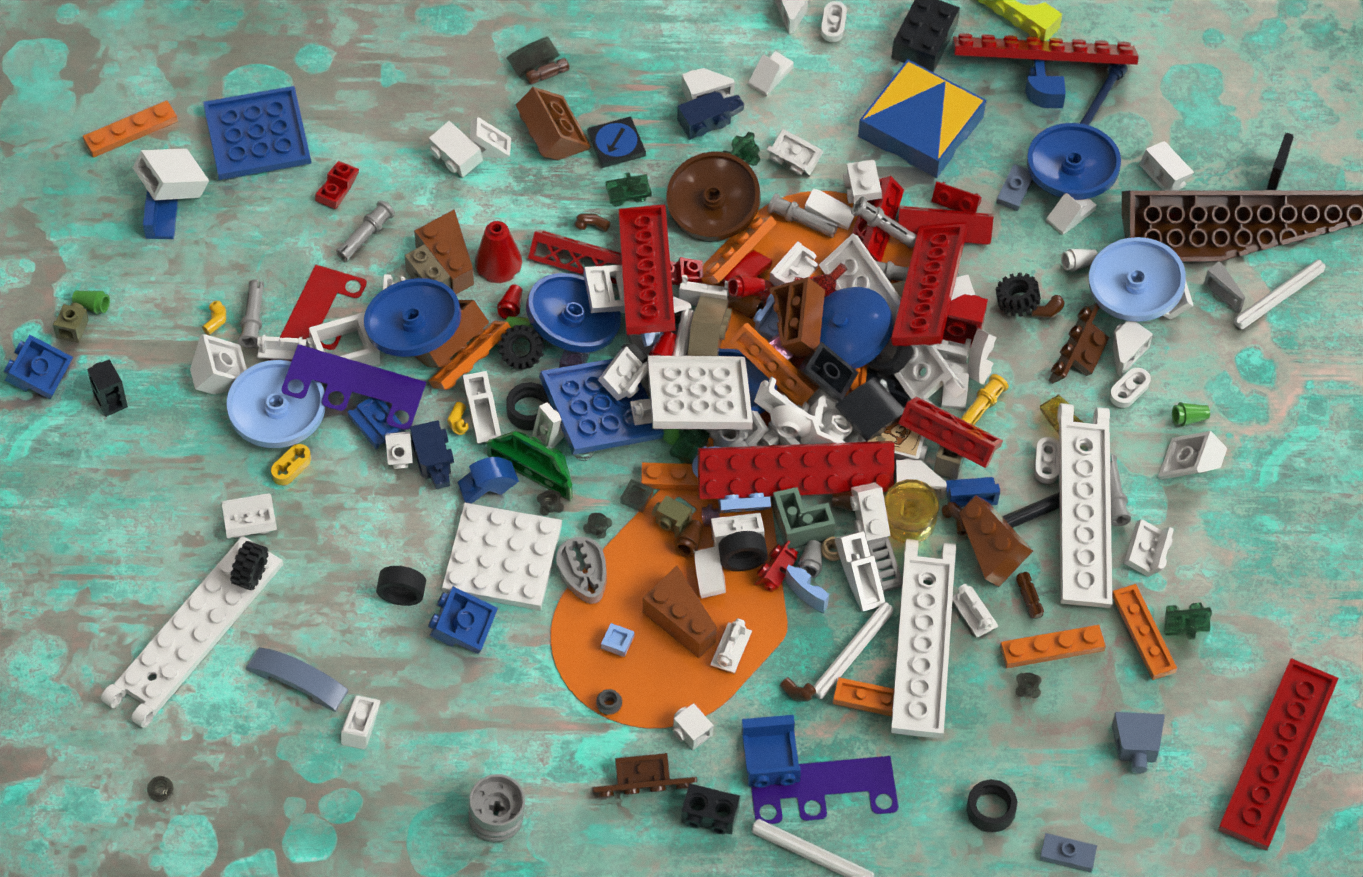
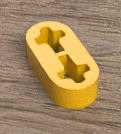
[271,444,311,486]

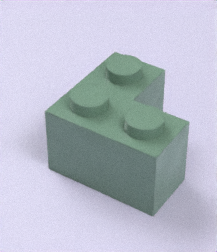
[772,487,835,549]

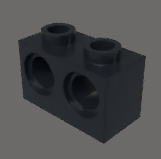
[87,359,128,417]
[681,783,740,835]

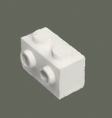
[429,121,483,178]
[850,483,891,541]

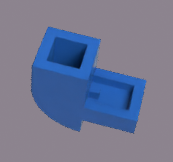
[1025,59,1066,108]
[457,457,519,504]

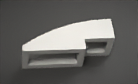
[462,371,501,444]
[834,532,885,611]

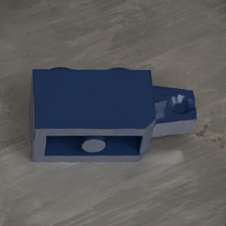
[677,91,744,140]
[410,420,454,489]

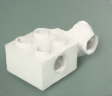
[770,394,863,444]

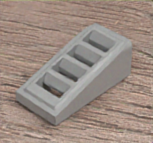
[1204,261,1245,313]
[867,537,902,592]

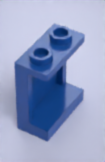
[741,715,801,788]

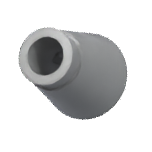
[797,540,822,578]

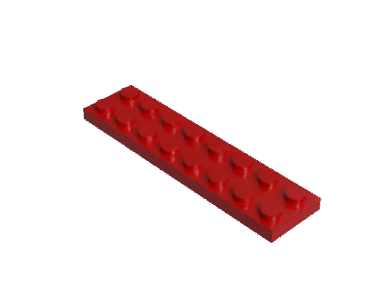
[953,33,1139,65]
[619,204,676,335]
[891,224,967,346]
[698,441,895,499]
[1218,658,1339,851]

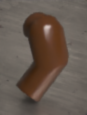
[574,213,611,232]
[1031,295,1065,318]
[942,502,968,536]
[780,677,816,702]

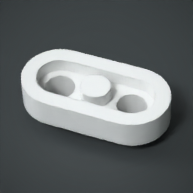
[821,1,847,42]
[1110,368,1151,408]
[1034,437,1059,484]

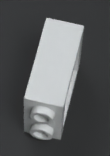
[306,312,380,366]

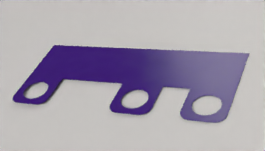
[281,344,427,430]
[751,756,899,824]

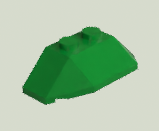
[486,431,573,501]

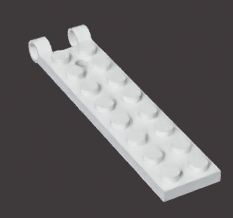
[819,234,967,405]
[1057,403,1112,608]
[101,536,283,728]
[891,539,956,739]

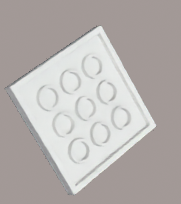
[647,356,753,430]
[442,503,562,611]

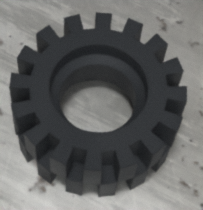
[996,273,1041,317]
[498,325,545,369]
[230,541,269,591]

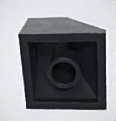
[797,341,859,402]

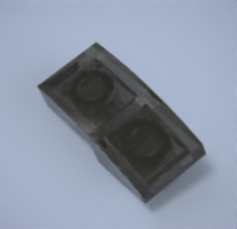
[506,36,560,77]

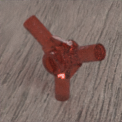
[794,263,847,297]

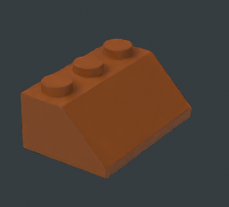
[516,87,591,160]
[414,300,489,368]

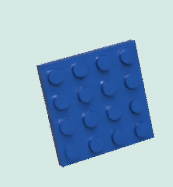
[203,86,311,180]
[539,358,664,455]

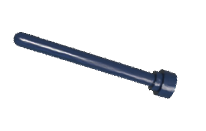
[1080,63,1128,125]

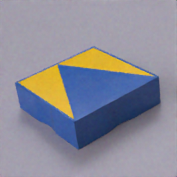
[858,59,986,178]

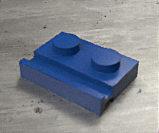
[347,397,405,450]

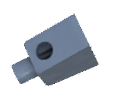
[1112,712,1165,774]

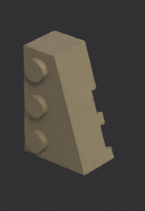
[687,296,732,356]

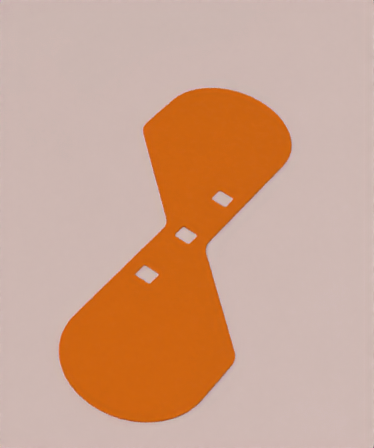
[551,191,914,729]

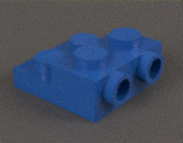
[4,334,73,400]
[428,586,498,654]

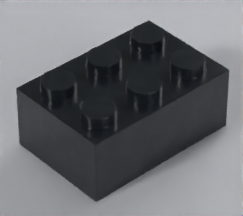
[891,0,960,73]

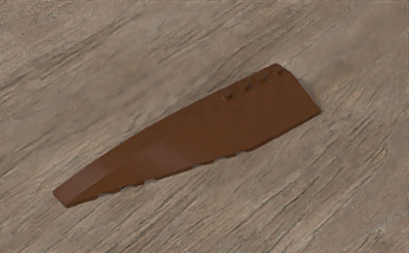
[1122,190,1363,262]

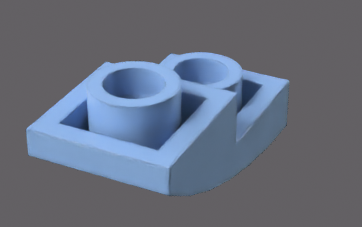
[785,565,829,613]

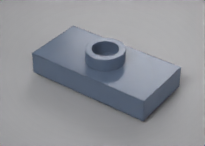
[996,164,1033,211]
[1040,833,1097,872]

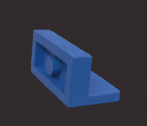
[143,190,178,239]
[946,477,1000,507]

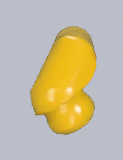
[202,300,226,335]
[447,402,469,435]

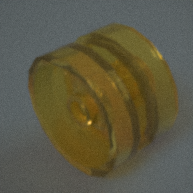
[884,479,939,543]

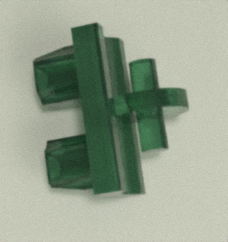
[723,131,760,166]
[605,172,652,207]
[669,429,710,464]
[1164,602,1212,640]

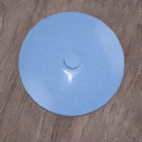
[1089,237,1186,322]
[227,360,326,448]

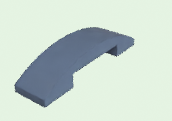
[246,647,348,712]

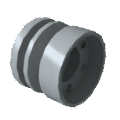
[468,774,525,842]

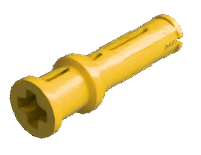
[960,374,1009,425]

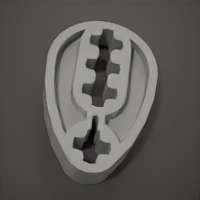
[556,537,607,604]

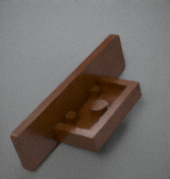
[1049,303,1110,384]
[592,753,697,797]

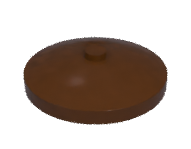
[666,151,761,241]

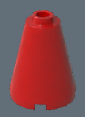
[475,221,522,283]

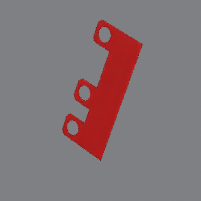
[268,265,367,361]

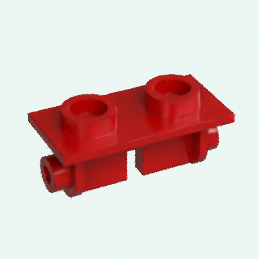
[931,181,982,212]
[754,540,798,592]

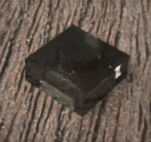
[620,479,654,513]

